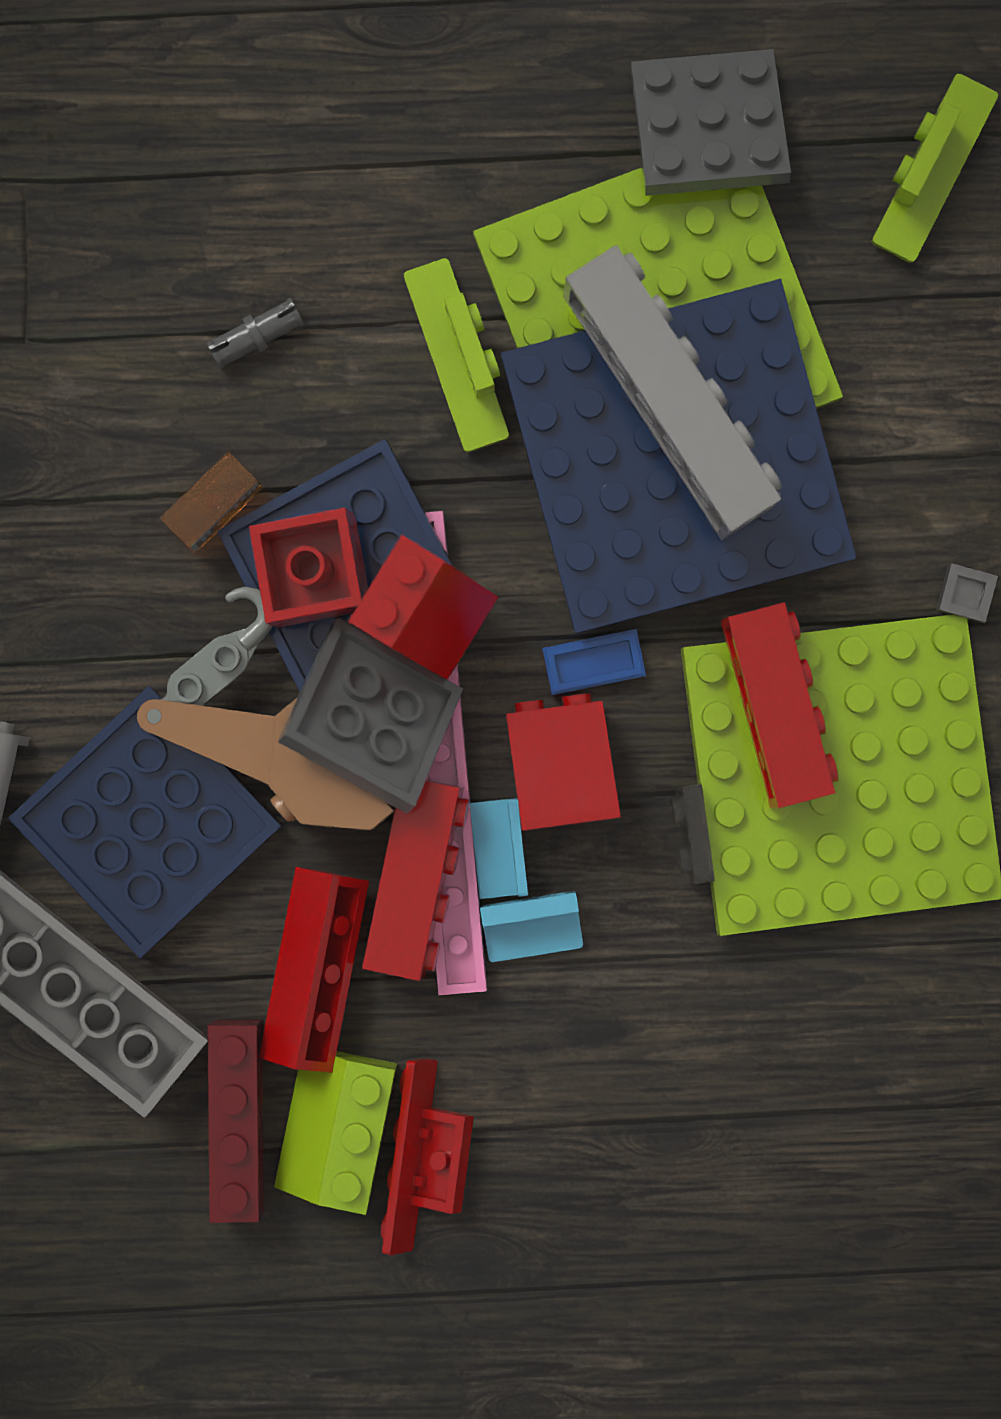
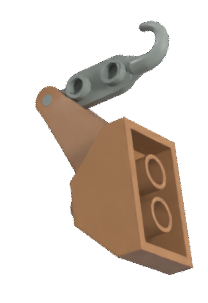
[137,587,395,830]

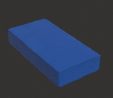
[542,629,646,695]

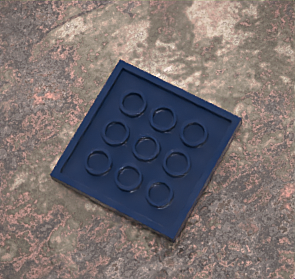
[217,439,454,691]
[8,686,282,958]

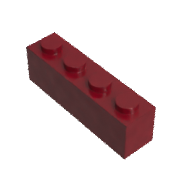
[208,1020,264,1223]

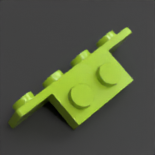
[872,74,998,263]
[404,258,509,453]

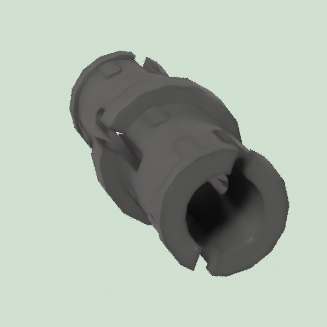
[206,298,305,369]

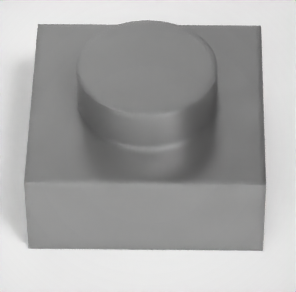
[936,563,998,623]

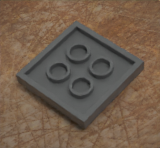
[631,49,791,196]
[278,618,463,813]

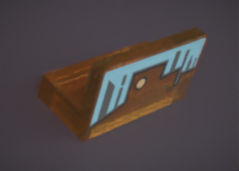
[160,451,263,554]

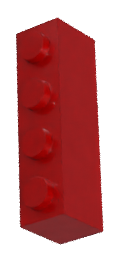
[721,602,838,809]
[362,780,470,981]
[259,867,369,1073]

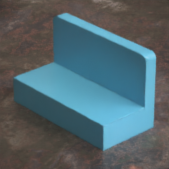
[470,798,528,899]
[480,890,583,962]

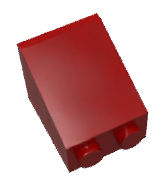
[349,535,499,680]
[506,693,620,831]

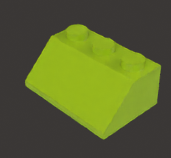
[274,1051,397,1215]

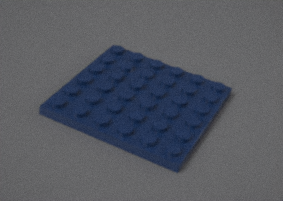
[501,279,856,634]

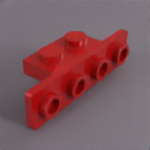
[381,1058,474,1256]

